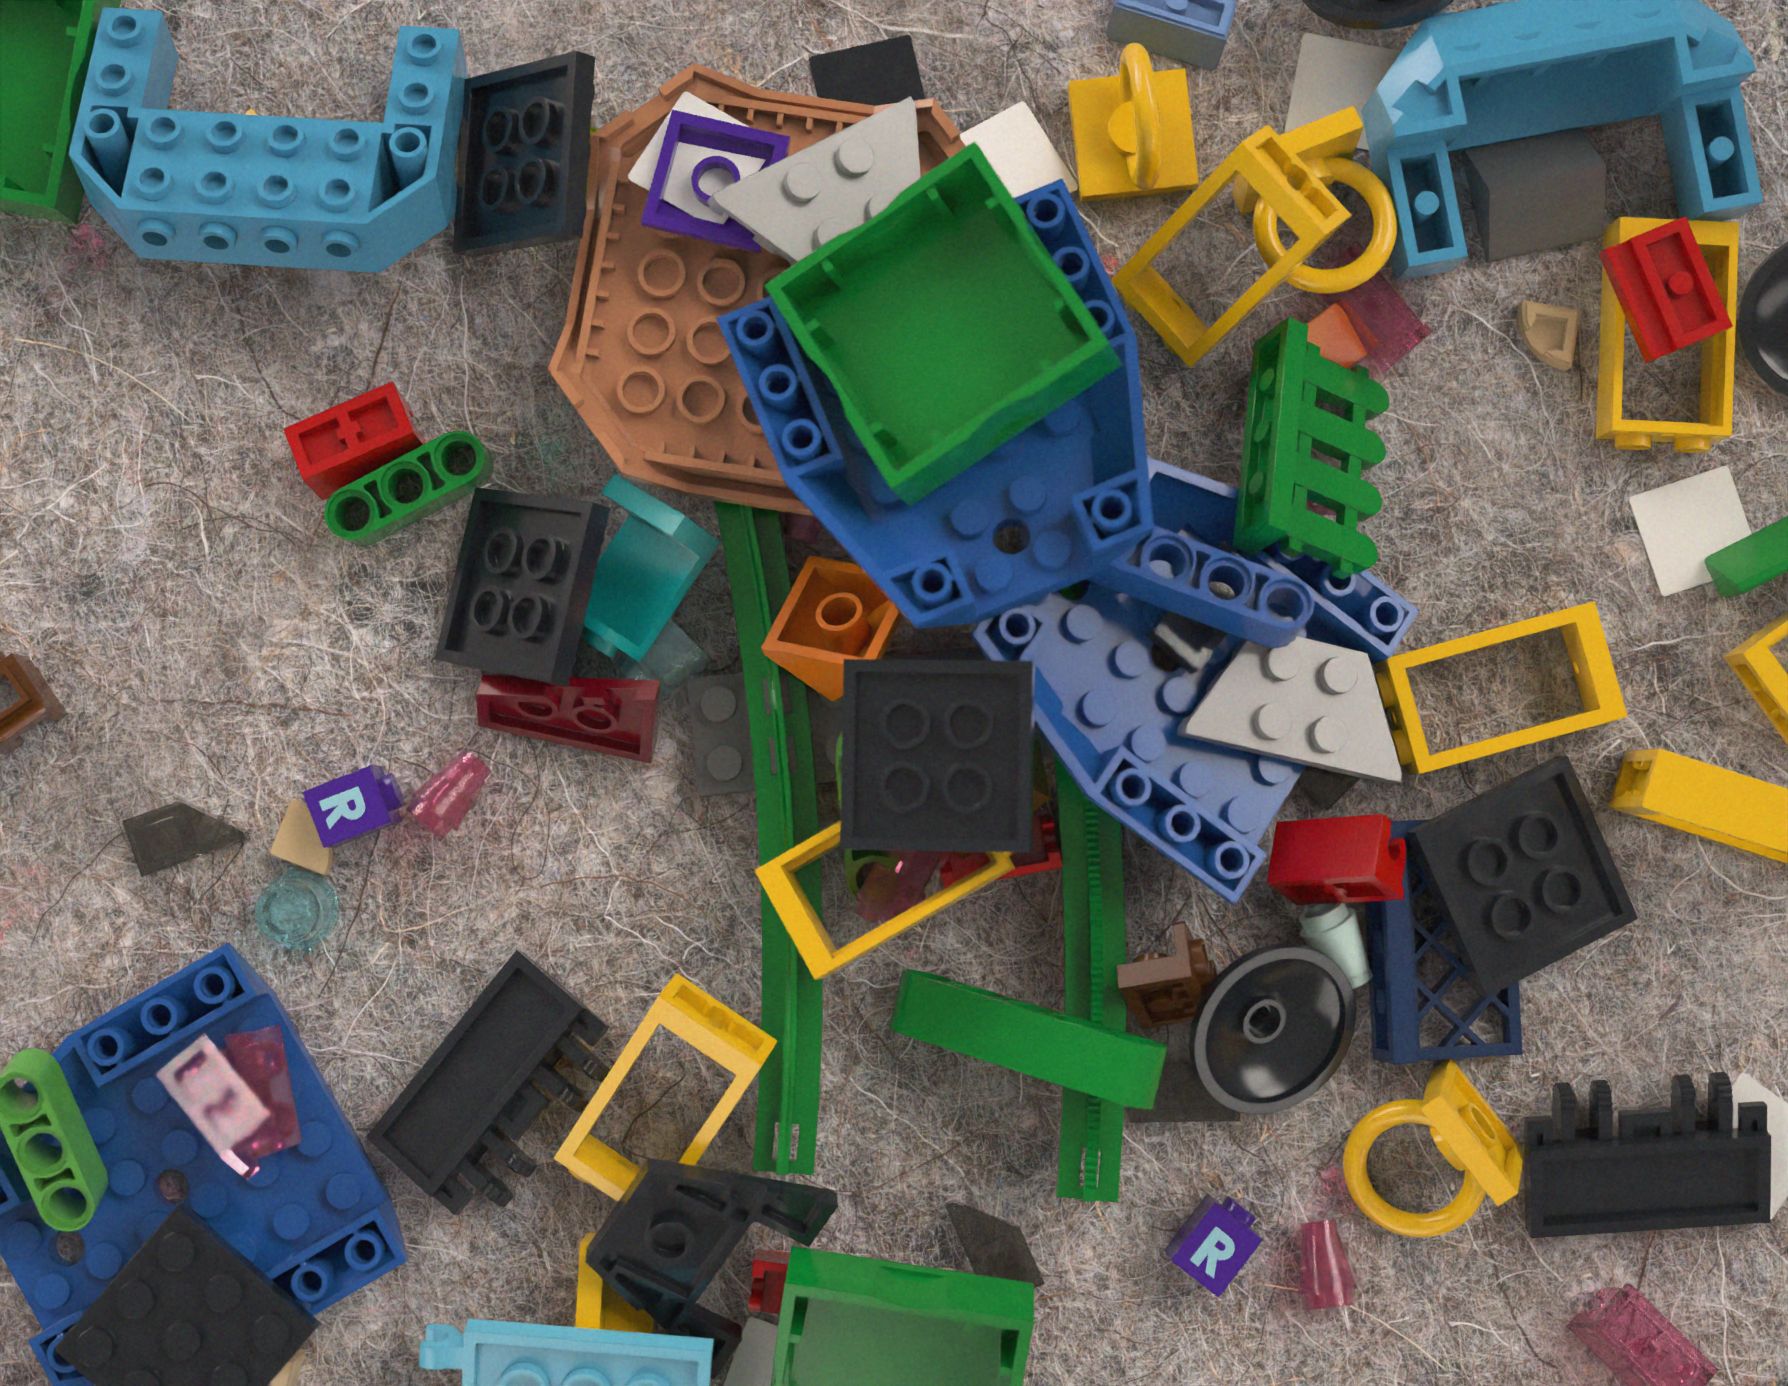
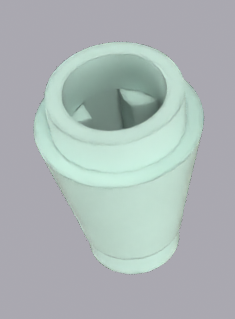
[1299,903,1373,989]

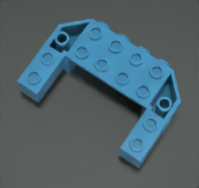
[1361,0,1763,282]
[69,7,468,273]

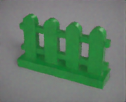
[1233,317,1390,580]

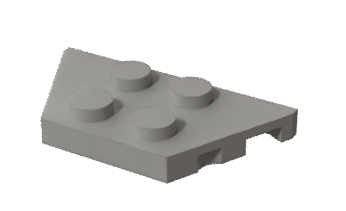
[707,97,921,266]
[1177,636,1402,784]

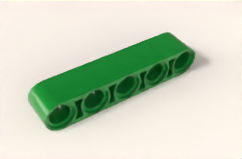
[889,969,1168,1109]

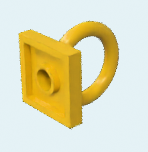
[1067,43,1199,202]
[1232,105,1398,294]
[1343,1059,1524,1238]

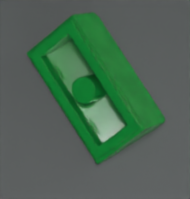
[1704,516,1788,598]

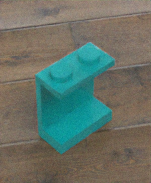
[582,473,720,662]

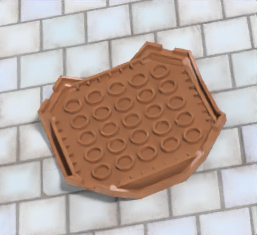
[547,62,966,515]

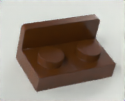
[1116,921,1218,1029]

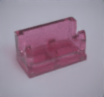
[1318,240,1433,372]
[156,1033,284,1180]
[1566,1283,1719,1386]

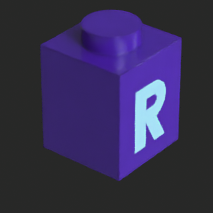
[302,766,405,848]
[1164,1194,1263,1298]

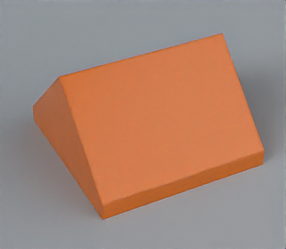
[761,555,904,702]

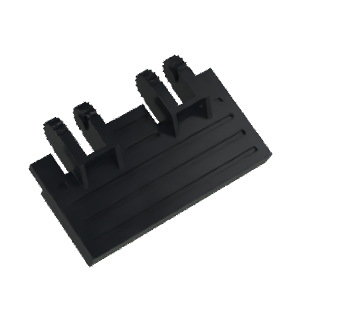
[366,950,610,1215]
[1524,1072,1771,1238]

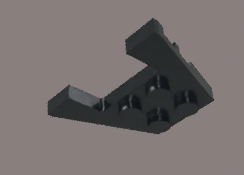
[585,1158,838,1379]

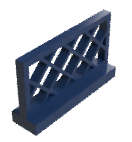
[1365,819,1523,1064]

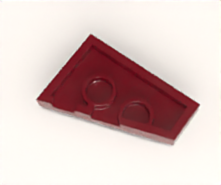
[476,675,660,764]

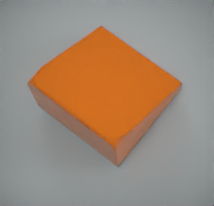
[1306,302,1367,369]

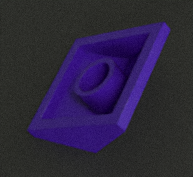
[641,109,791,254]

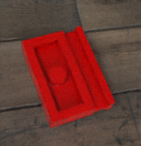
[1599,216,1733,364]

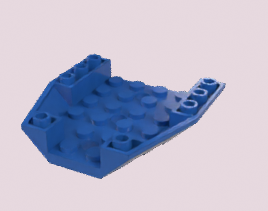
[717,178,1154,629]
[970,456,1420,905]
[0,943,409,1386]

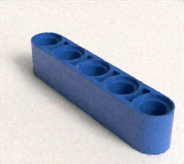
[1017,525,1314,648]

